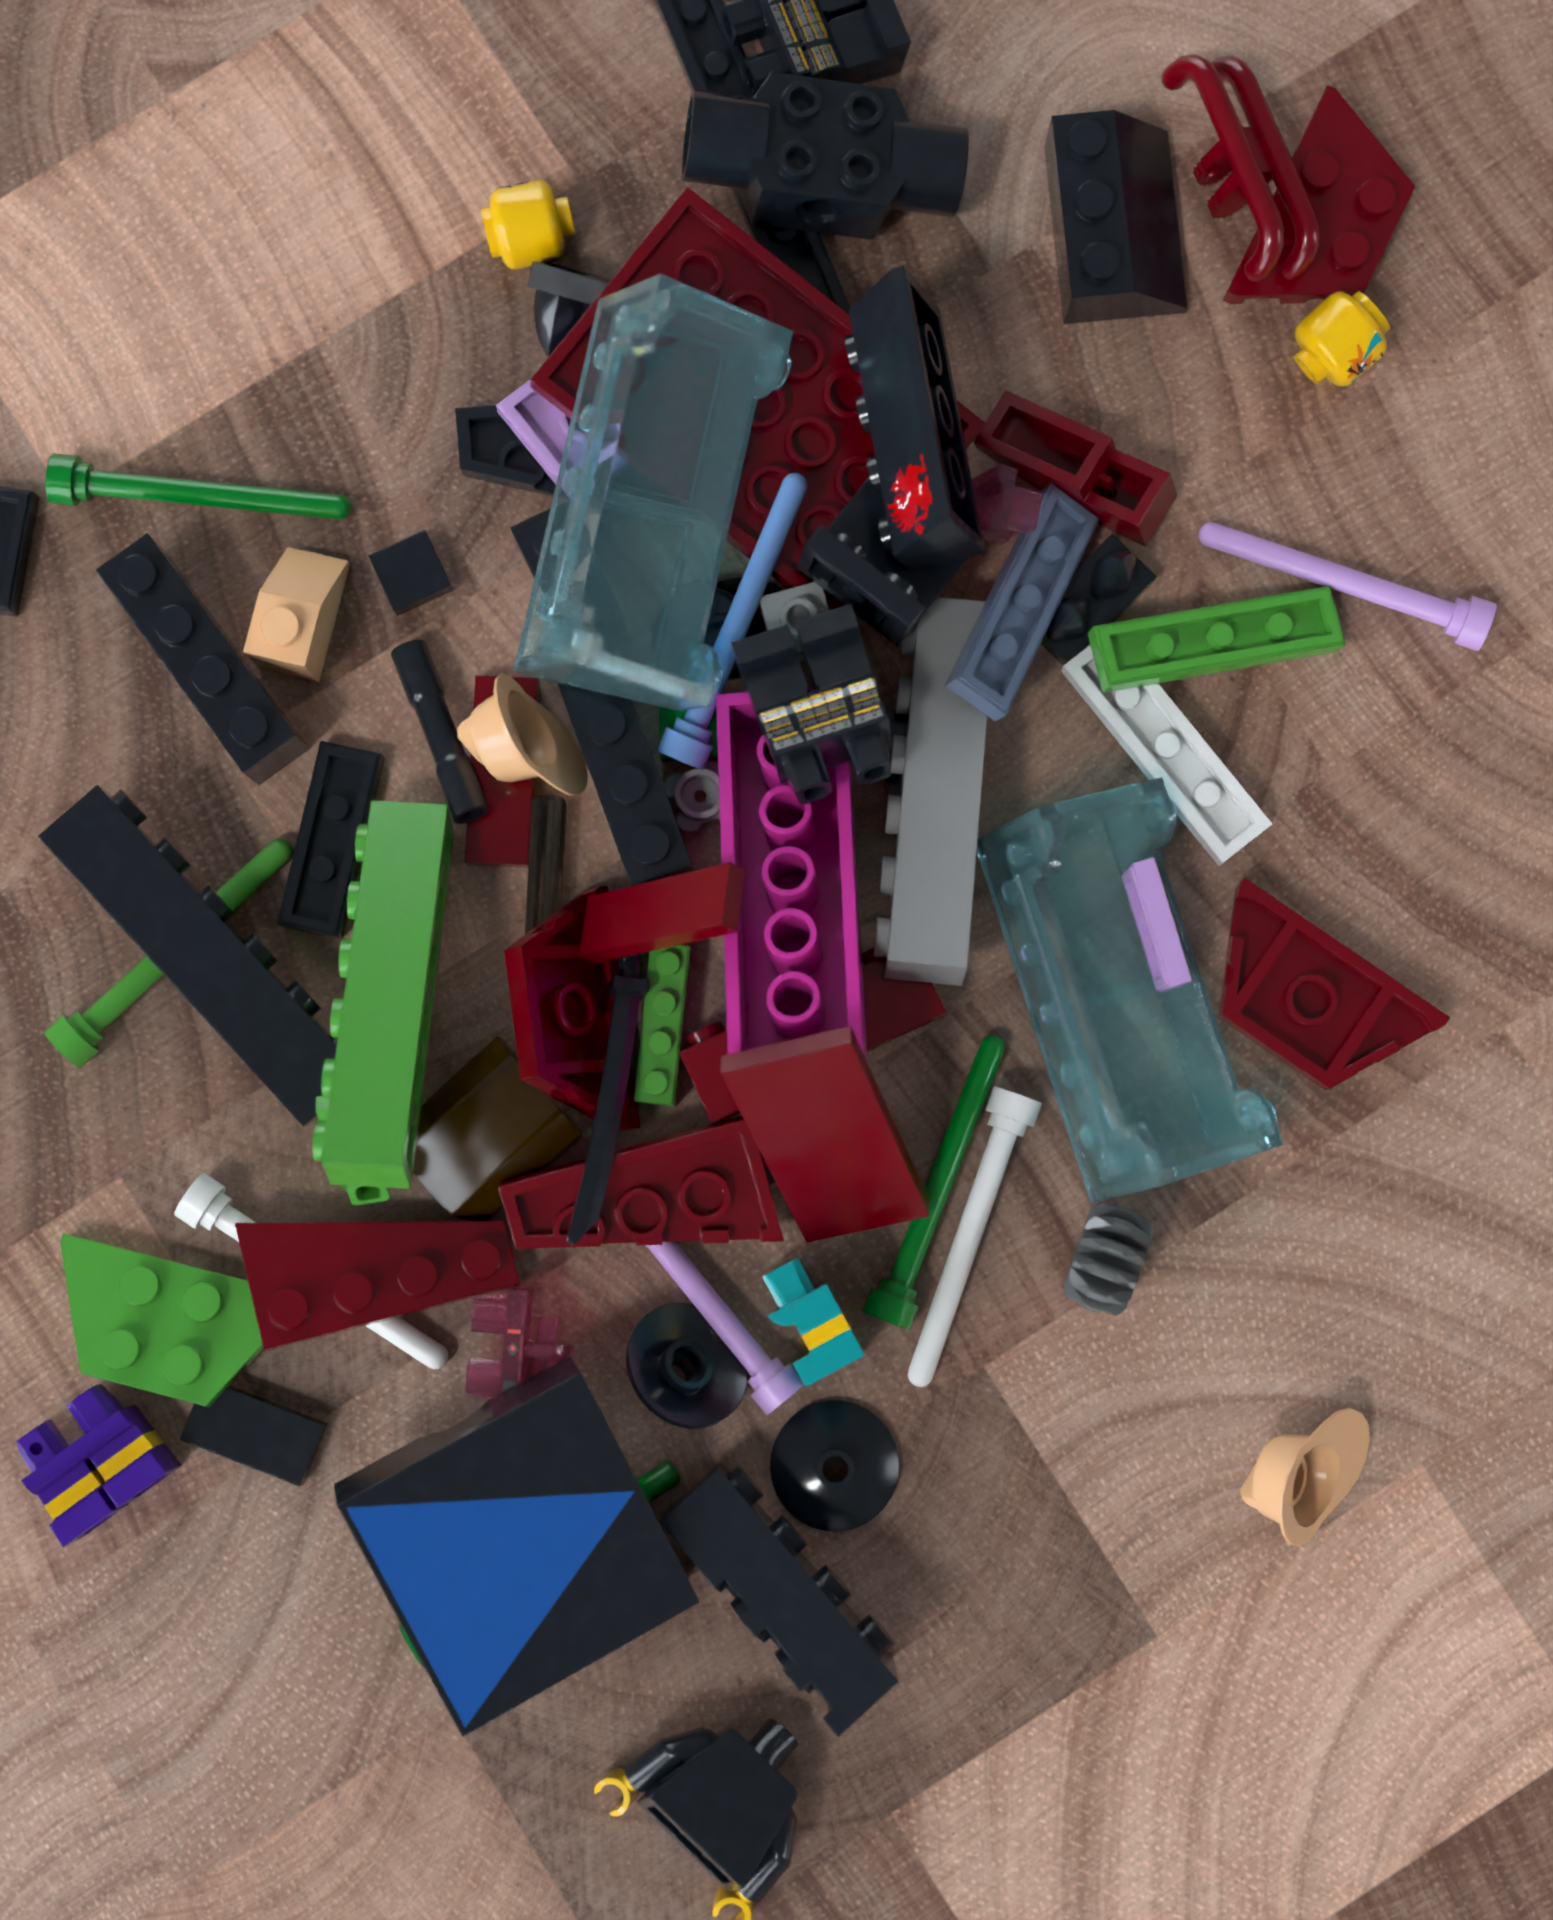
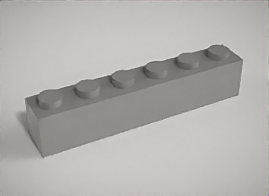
[874,597,987,986]

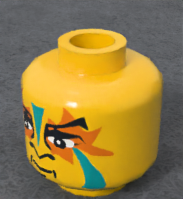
[1293,291,1390,387]

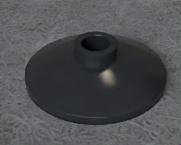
[626,1303,748,1429]
[770,1400,899,1531]

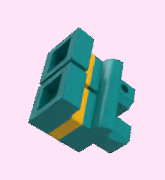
[763,1258,864,1387]

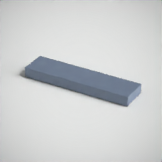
[944,483,1100,721]

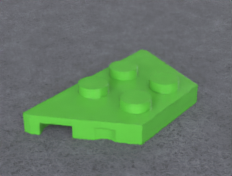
[60,1233,264,1407]

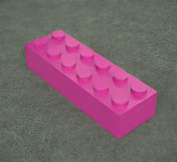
[716,687,867,1061]

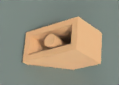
[243,547,350,682]

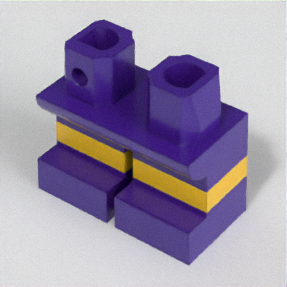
[16,1384,182,1547]

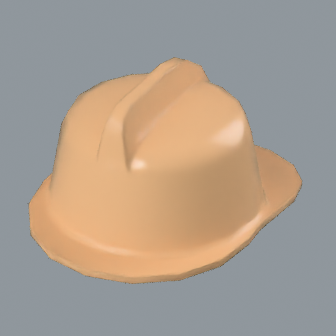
[457,674,588,795]
[1240,1408,1370,1547]

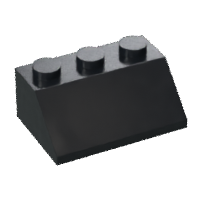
[1044,110,1188,324]

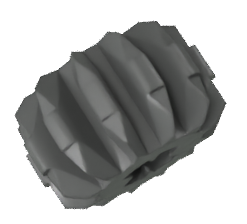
[1063,1202,1153,1316]

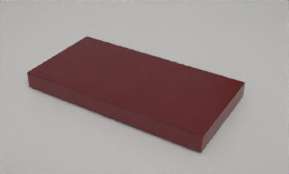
[720,1026,930,1243]

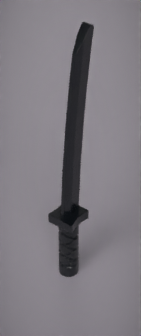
[566,953,650,1245]

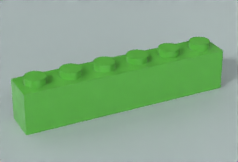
[313,800,454,1189]

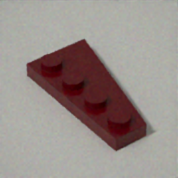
[235,1221,520,1351]

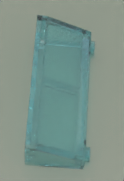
[514,274,793,710]
[977,777,1284,1204]

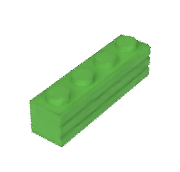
[634,945,692,1107]

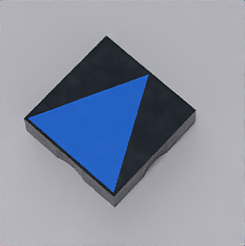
[334,1356,700,1737]

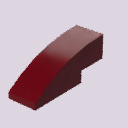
[974,390,1177,547]

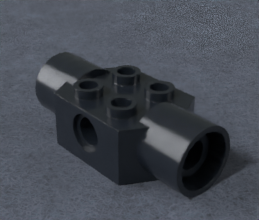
[681,72,969,240]

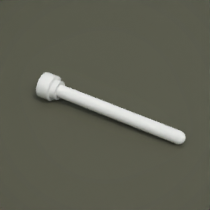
[908,1086,1042,1387]
[174,1173,448,1369]

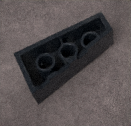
[660,1462,899,1737]

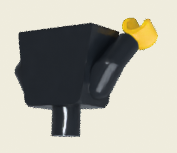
[594,1718,798,1920]

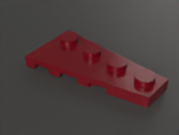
[498,1116,784,1249]

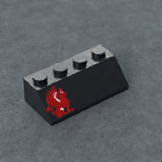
[845,265,985,571]

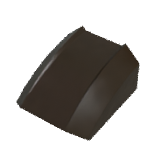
[413,1036,585,1221]

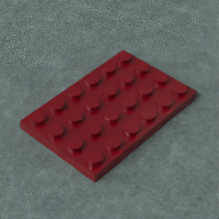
[530,187,986,611]

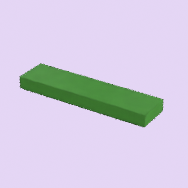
[1088,586,1346,693]

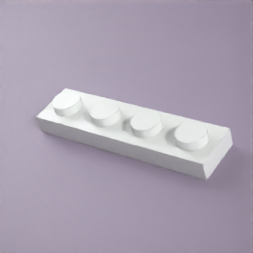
[1061,645,1272,866]

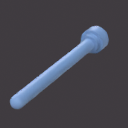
[657,473,808,770]

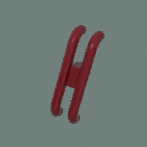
[1161,54,1320,282]

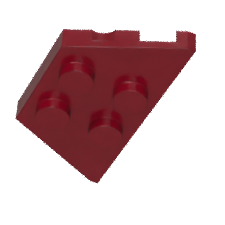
[1223,85,1415,304]
[1218,878,1450,1090]
[504,886,640,1131]

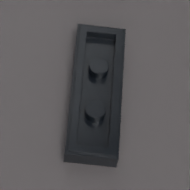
[277,741,385,940]

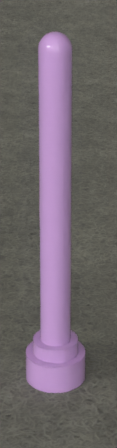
[1198,522,1497,651]
[646,1242,804,1416]

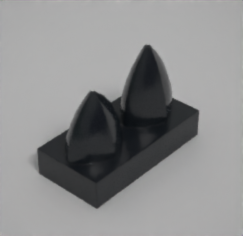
[527,261,611,356]
[1041,533,1157,666]

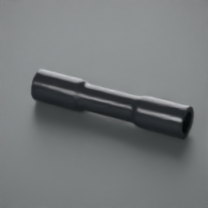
[391,640,490,824]

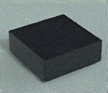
[368,530,454,616]

